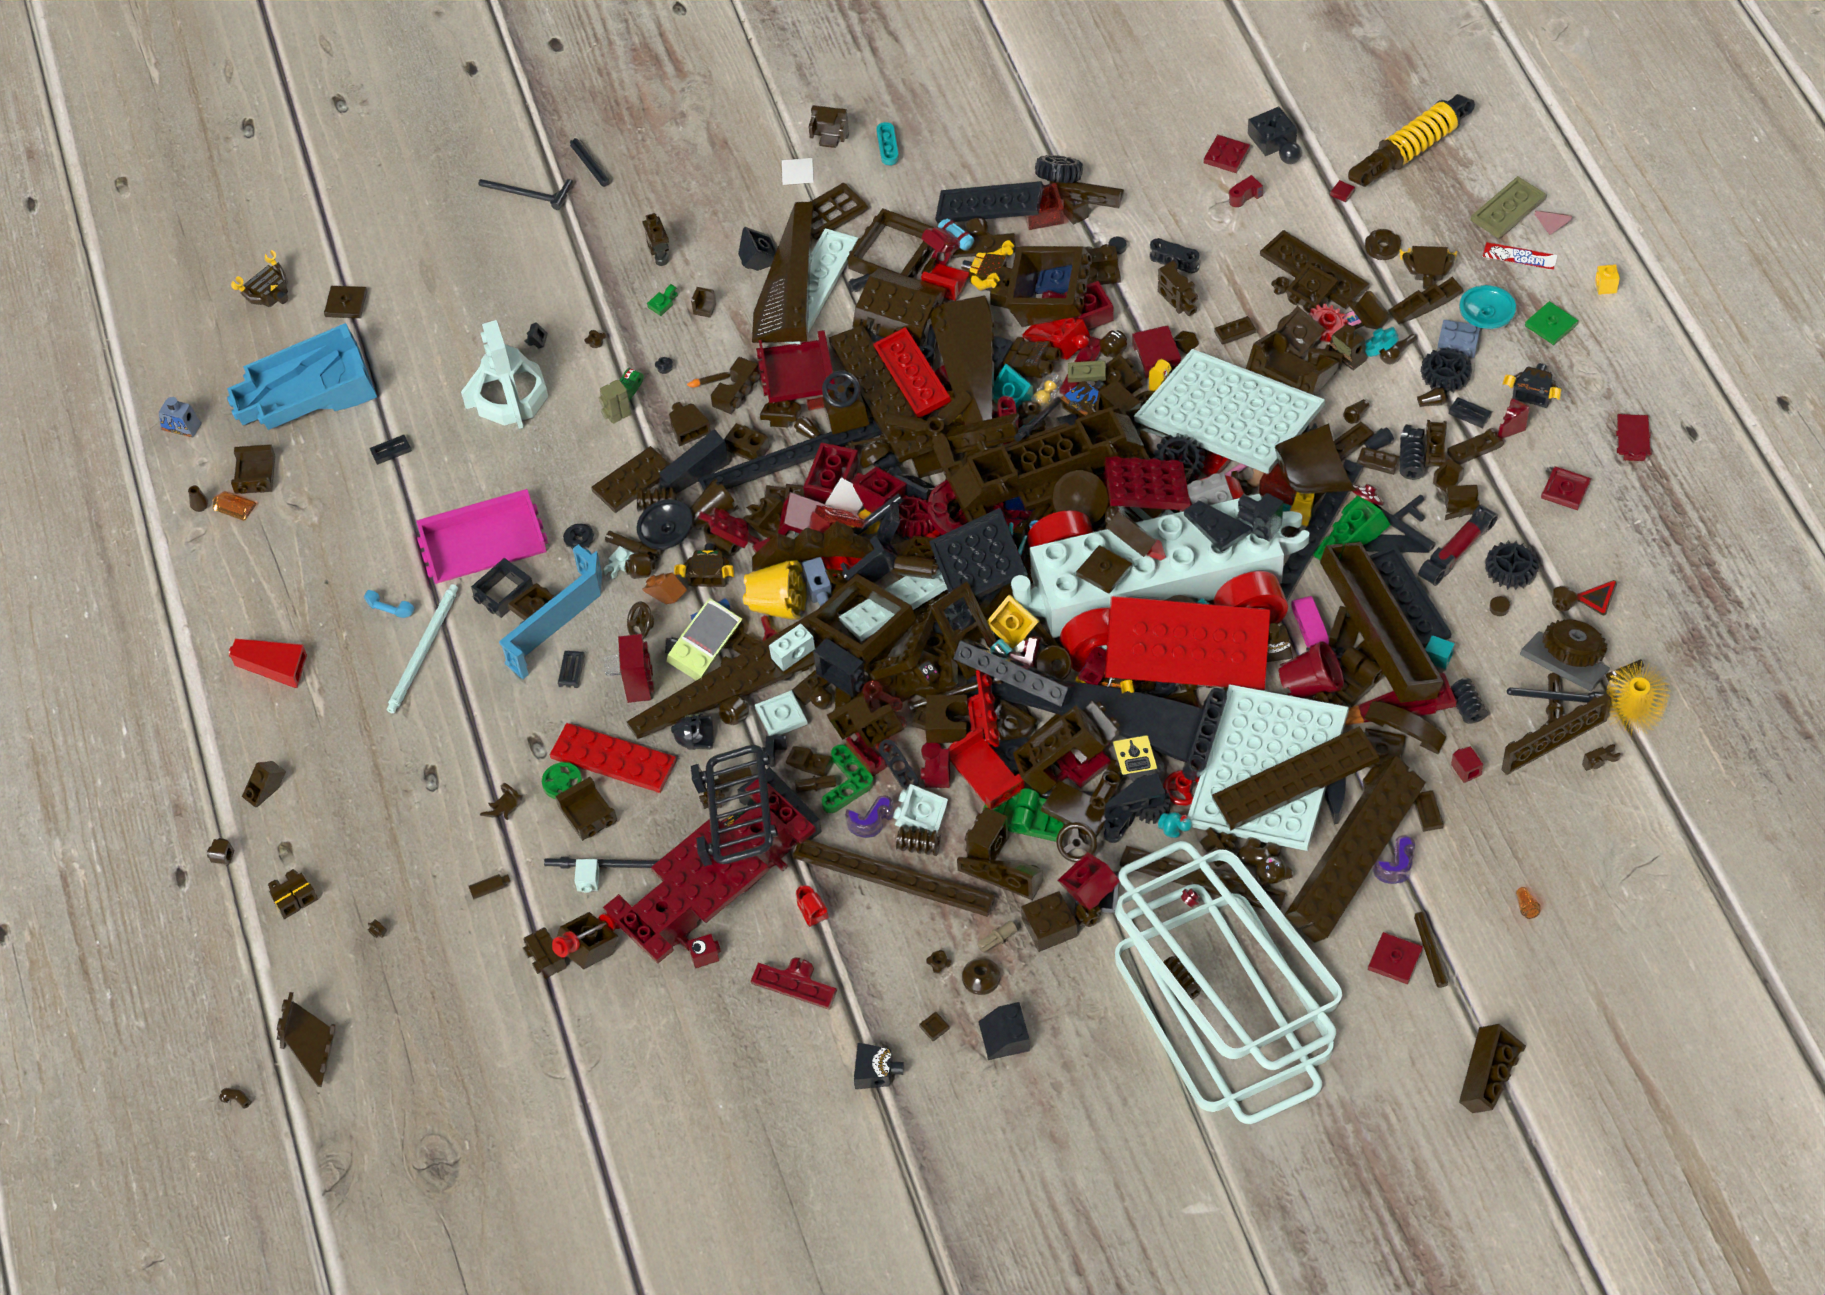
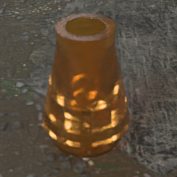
[1516,887,1541,919]

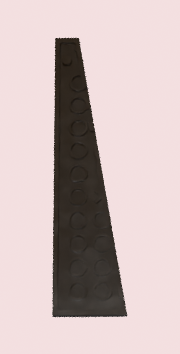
[626,611,860,739]

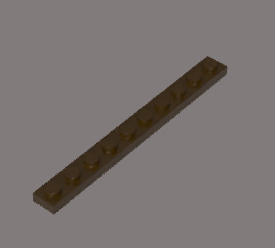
[793,839,995,917]

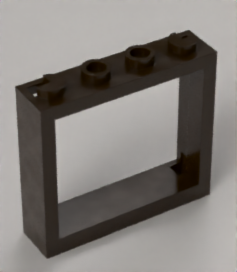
[847,208,935,278]
[807,574,916,664]

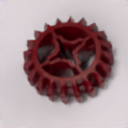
[896,495,935,539]

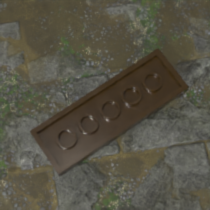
[1260,230,1370,309]
[1501,693,1612,775]

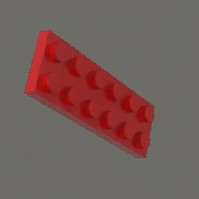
[873,327,951,418]
[549,723,677,793]

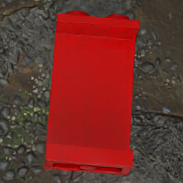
[948,727,1024,810]

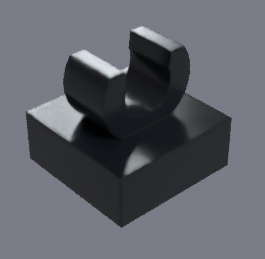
[524,322,548,349]

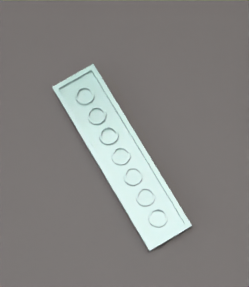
[785,229,858,344]

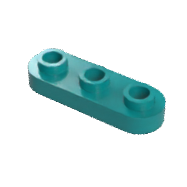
[876,122,899,165]

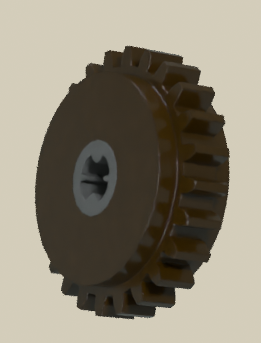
[1542,619,1608,667]

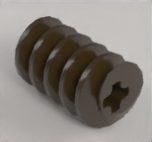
[637,487,677,512]
[896,825,941,856]
[1163,956,1201,1000]

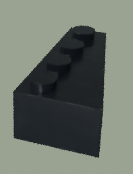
[737,767,822,840]

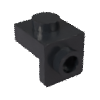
[762,734,788,767]

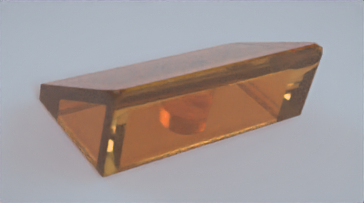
[213,491,256,521]

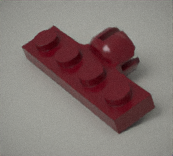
[750,957,837,1010]

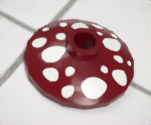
[1352,484,1384,506]

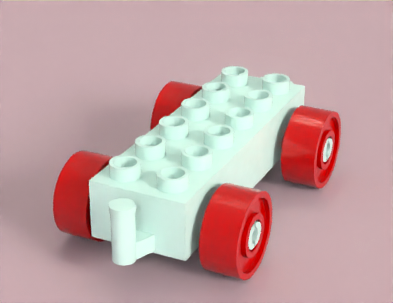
[1011,475,1309,672]

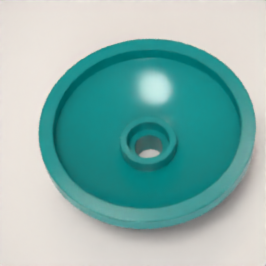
[1459,285,1516,329]

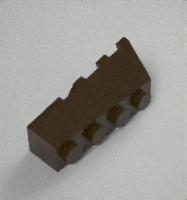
[1459,1024,1526,1113]

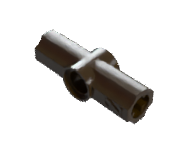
[1089,759,1125,810]

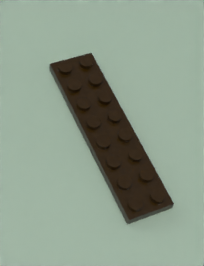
[1211,726,1380,831]

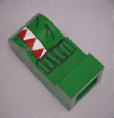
[620,368,644,401]

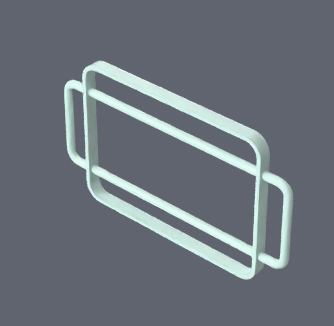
[1115,841,1342,1070]
[1115,884,1334,1124]

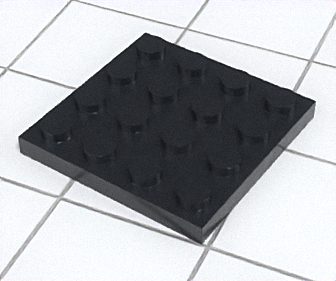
[929,508,1028,608]

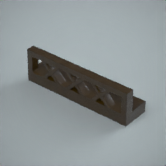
[1049,181,1124,208]

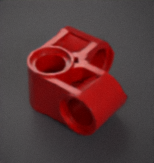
[796,886,829,927]

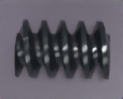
[1399,436,1424,480]
[1451,678,1488,724]

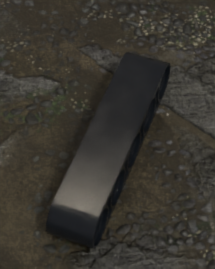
[1182,687,1227,780]

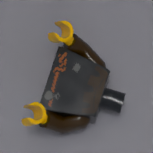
[1502,363,1562,408]

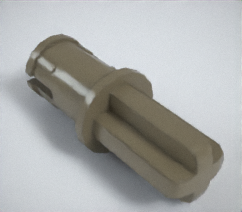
[977,921,1017,953]

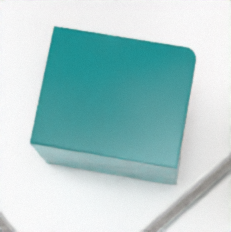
[1425,636,1455,670]

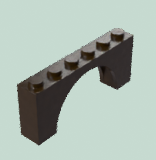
[1105,506,1156,557]

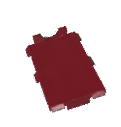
[1616,414,1652,461]

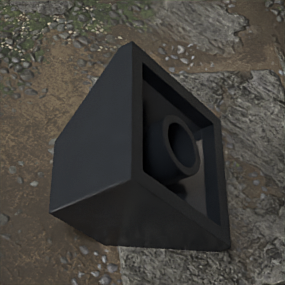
[738,227,777,271]

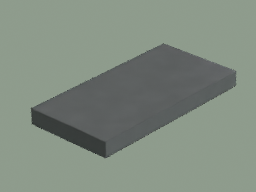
[1520,631,1610,691]

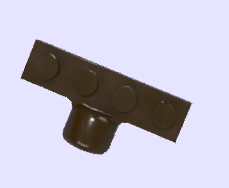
[943,218,1016,259]

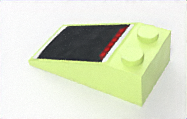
[666,598,742,680]

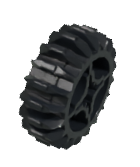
[1035,155,1083,183]
[1420,347,1472,394]
[1153,433,1205,484]
[1485,540,1539,590]

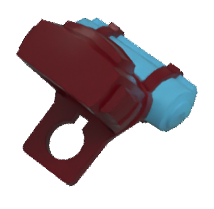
[921,219,974,266]

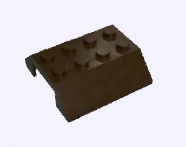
[852,268,947,347]

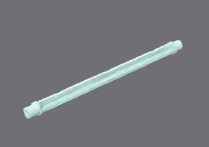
[387,584,458,713]

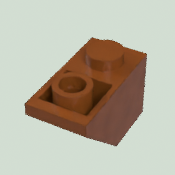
[642,573,687,604]

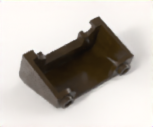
[1246,330,1339,396]

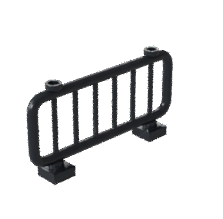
[691,745,778,867]

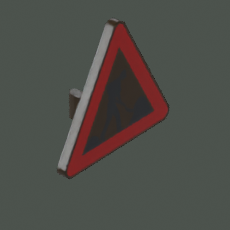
[1577,580,1617,616]

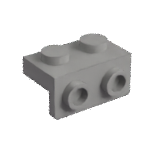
[1187,472,1233,505]

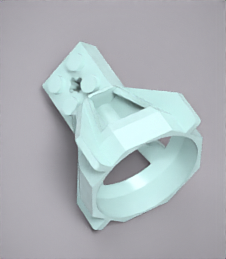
[461,320,548,429]

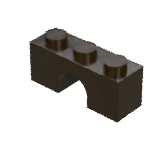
[710,356,760,415]

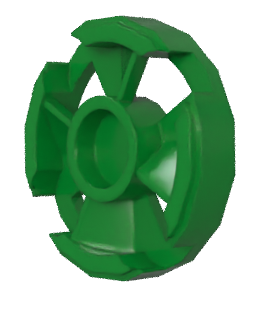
[541,762,582,799]

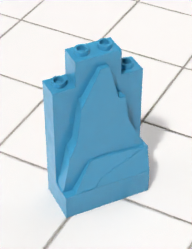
[227,323,377,430]

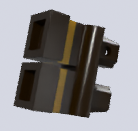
[268,869,318,919]

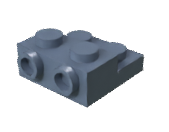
[1437,319,1480,358]

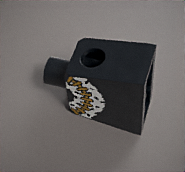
[854,1043,904,1089]

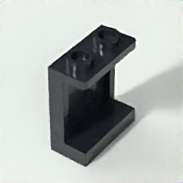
[840,535,900,584]

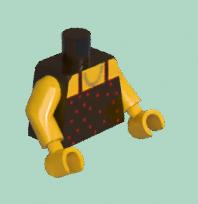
[961,240,1014,291]

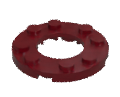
[927,480,1005,535]

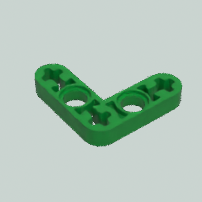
[822,744,873,813]

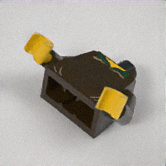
[674,543,735,587]

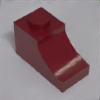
[921,749,951,788]

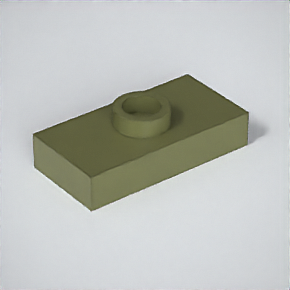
[1068,361,1106,382]

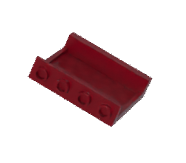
[756,330,835,403]

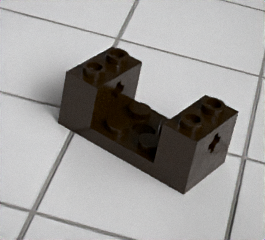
[1013,705,1105,796]

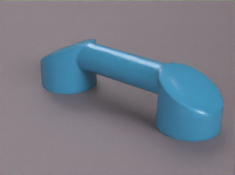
[364,590,415,618]

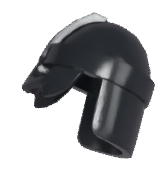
[671,712,714,750]

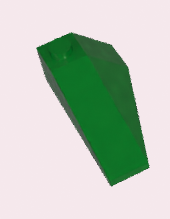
[1314,495,1390,561]

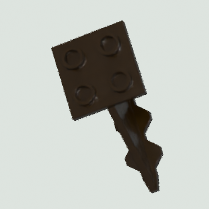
[276,992,336,1087]

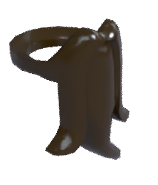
[480,783,523,820]

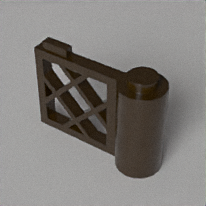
[894,536,940,579]

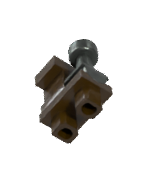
[642,213,669,266]

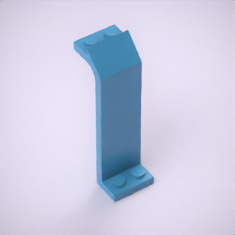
[499,544,602,679]

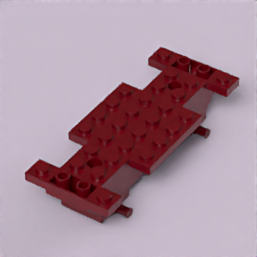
[603,779,816,964]

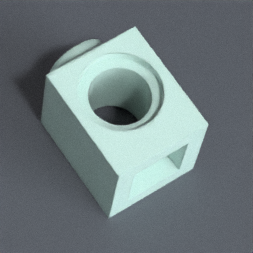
[575,859,600,893]

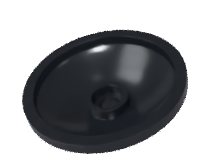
[636,499,693,550]

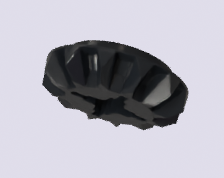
[563,523,594,550]

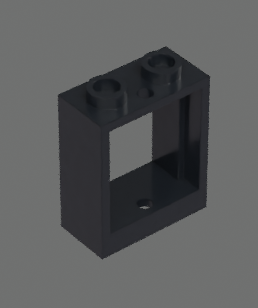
[471,558,533,618]
[813,638,866,698]

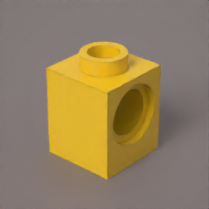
[1595,264,1620,295]

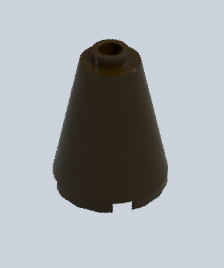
[689,478,739,529]

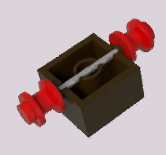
[552,912,620,970]

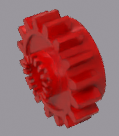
[1308,304,1348,342]

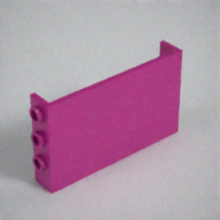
[416,489,548,584]

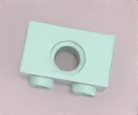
[769,624,815,671]

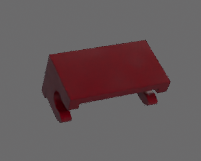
[846,733,887,776]

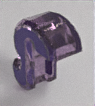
[845,795,894,838]
[1373,835,1415,884]

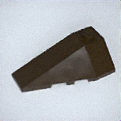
[957,857,1043,901]

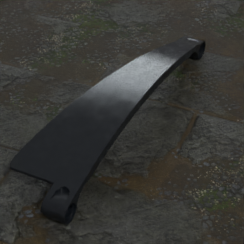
[964,676,1213,762]

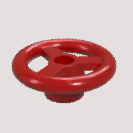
[1163,770,1200,806]

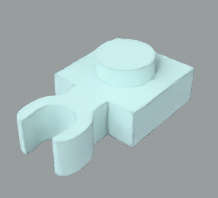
[604,546,634,579]

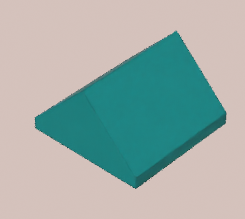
[992,364,1033,413]

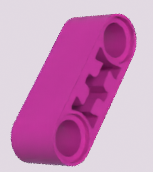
[1291,596,1329,648]

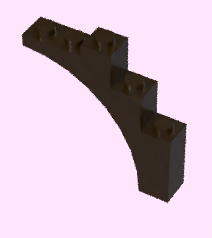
[752,521,875,572]

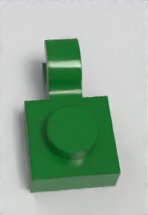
[647,284,678,316]

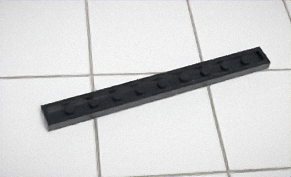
[698,417,882,491]
[1280,459,1363,602]

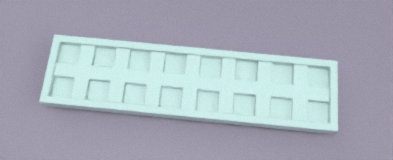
[839,558,947,641]

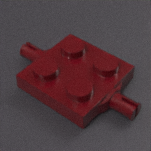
[698,507,759,548]
[1054,743,1111,788]

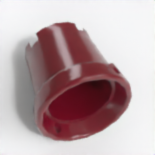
[1278,641,1344,698]

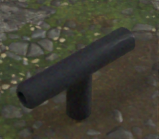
[1394,495,1425,522]

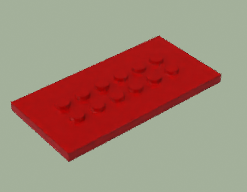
[1105,596,1270,691]

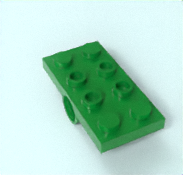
[983,788,1065,842]

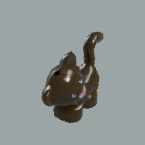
[1220,837,1293,886]

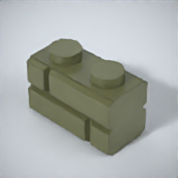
[598,380,631,424]

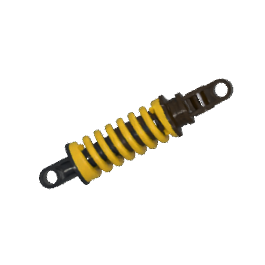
[1348,94,1475,187]

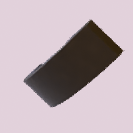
[1364,701,1446,754]

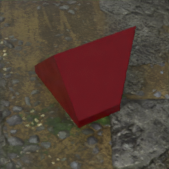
[1498,398,1529,439]

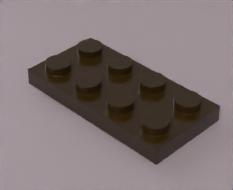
[591,446,670,513]

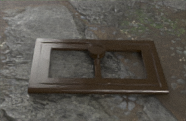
[929,581,997,680]

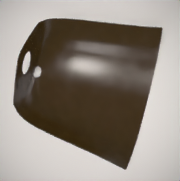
[1275,423,1357,494]

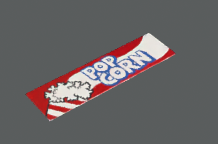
[1482,242,1557,270]

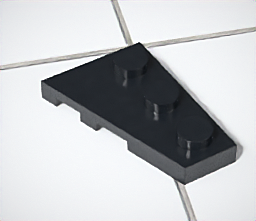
[1184,500,1253,552]

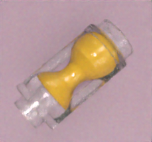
[1031,373,1063,411]

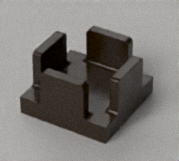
[808,105,849,148]

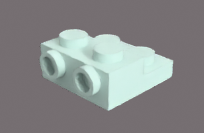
[893,784,948,835]

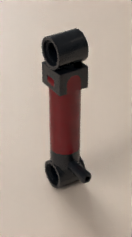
[1418,504,1498,586]

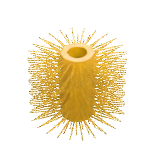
[1607,661,1670,735]

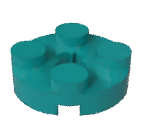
[1365,327,1399,357]

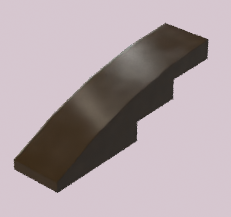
[1388,276,1464,325]

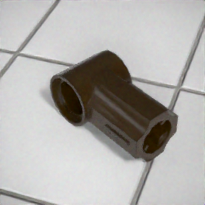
[703,523,739,556]

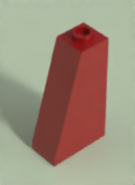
[229,638,307,688]

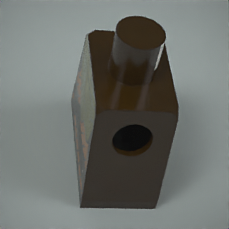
[1329,325,1367,371]

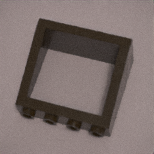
[1005,246,1092,327]

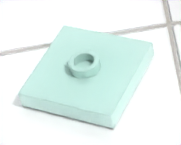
[755,690,807,736]

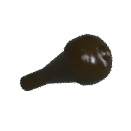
[1379,334,1417,365]

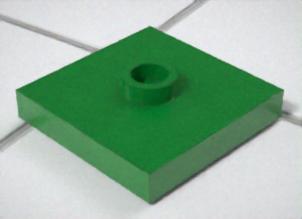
[1525,301,1579,345]

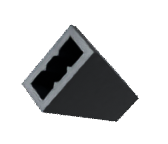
[659,429,729,494]

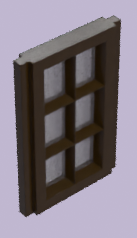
[812,182,869,240]

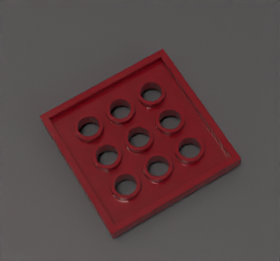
[1104,456,1190,510]

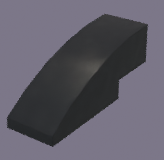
[1324,777,1346,825]

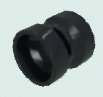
[1400,424,1425,442]

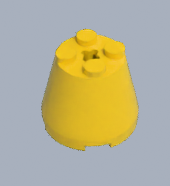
[743,561,806,620]

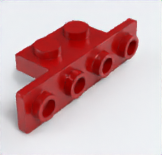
[967,670,1000,747]

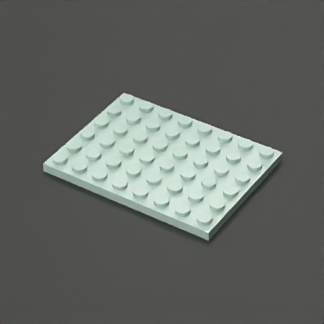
[1134,349,1325,474]
[1187,685,1349,851]

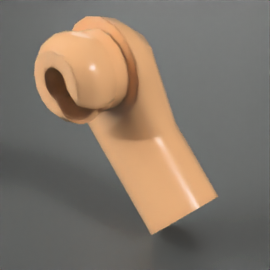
[1247,469,1266,488]

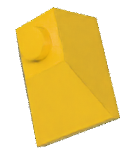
[987,595,1039,649]

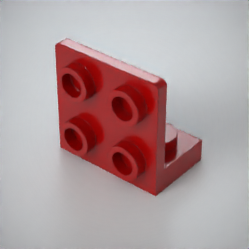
[921,263,969,301]

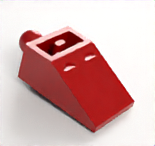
[1022,317,1091,360]

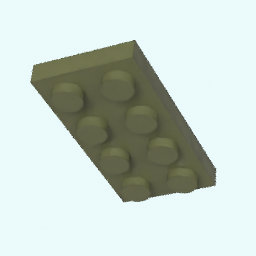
[1471,176,1546,239]

